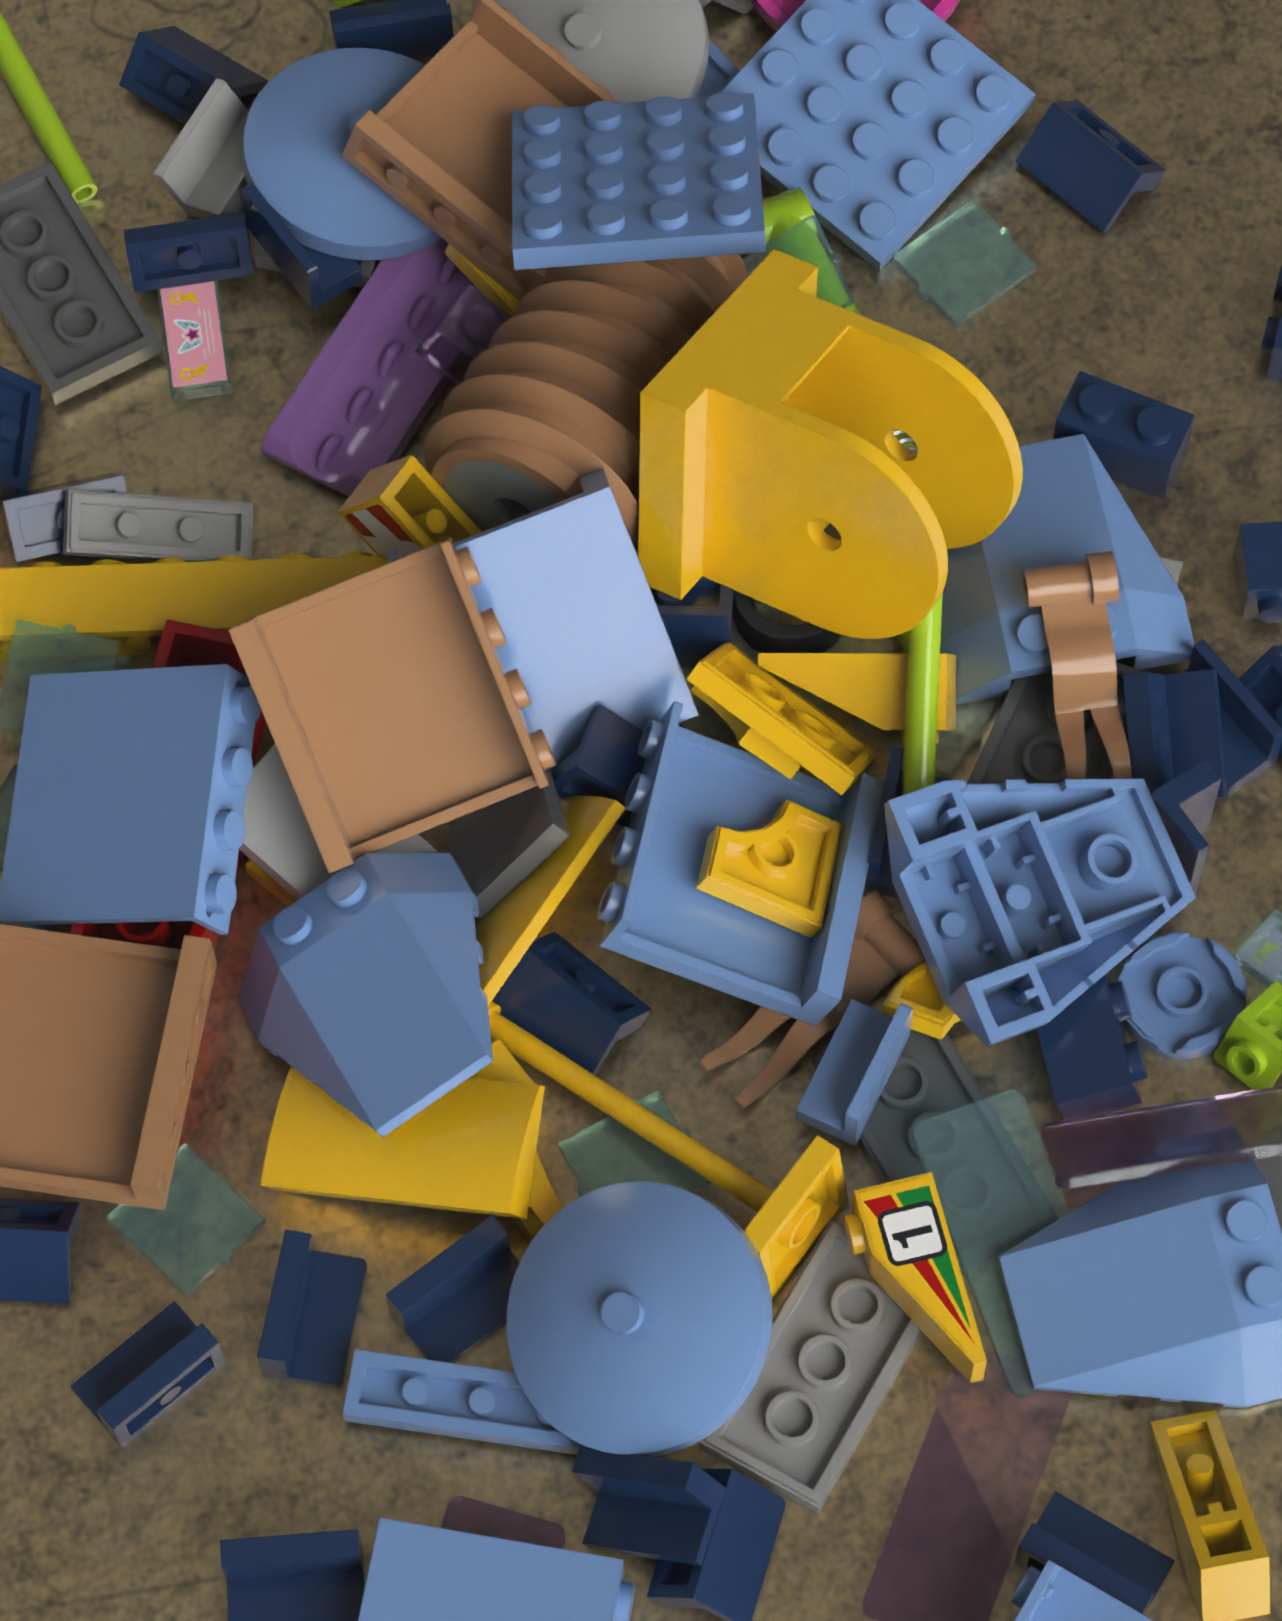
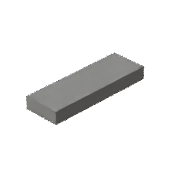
[63,490,253,562]

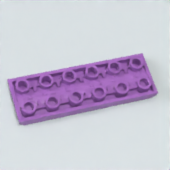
[261,238,492,497]

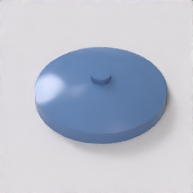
[242,48,442,260]
[506,1181,773,1456]

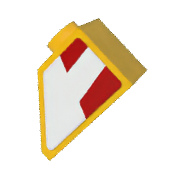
[338,455,482,561]

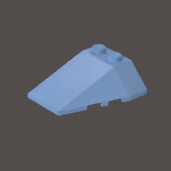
[940,434,1194,705]
[884,779,1196,1046]
[238,853,493,1137]
[997,1134,1282,1408]

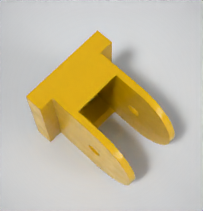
[638,249,1023,639]

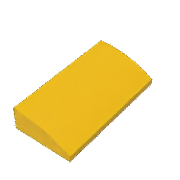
[474,796,626,1006]
[260,1066,545,1219]

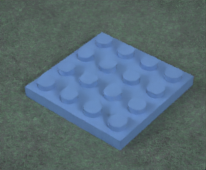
[721,0,1035,272]
[512,92,766,270]

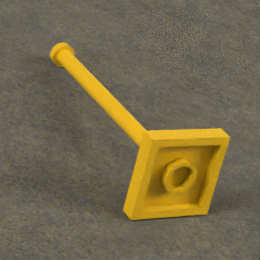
[488,1001,849,1302]

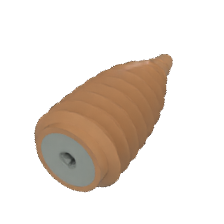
[423,156,761,551]

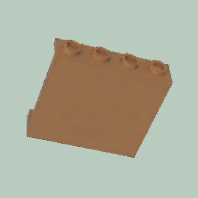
[342,0,619,301]
[228,538,556,874]
[0,924,217,1211]

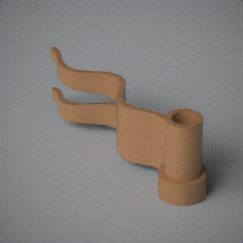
[1022,551,1132,779]
[698,890,926,1109]

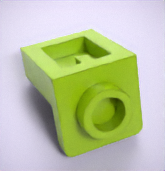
[1214,980,1282,1096]

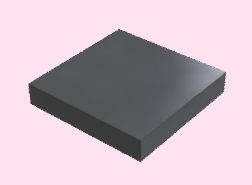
[445,768,569,920]

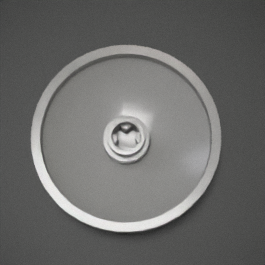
[493,0,709,103]

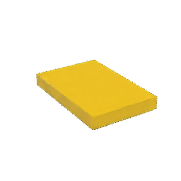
[686,642,877,795]

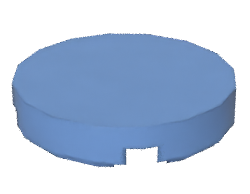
[1118,931,1247,1060]

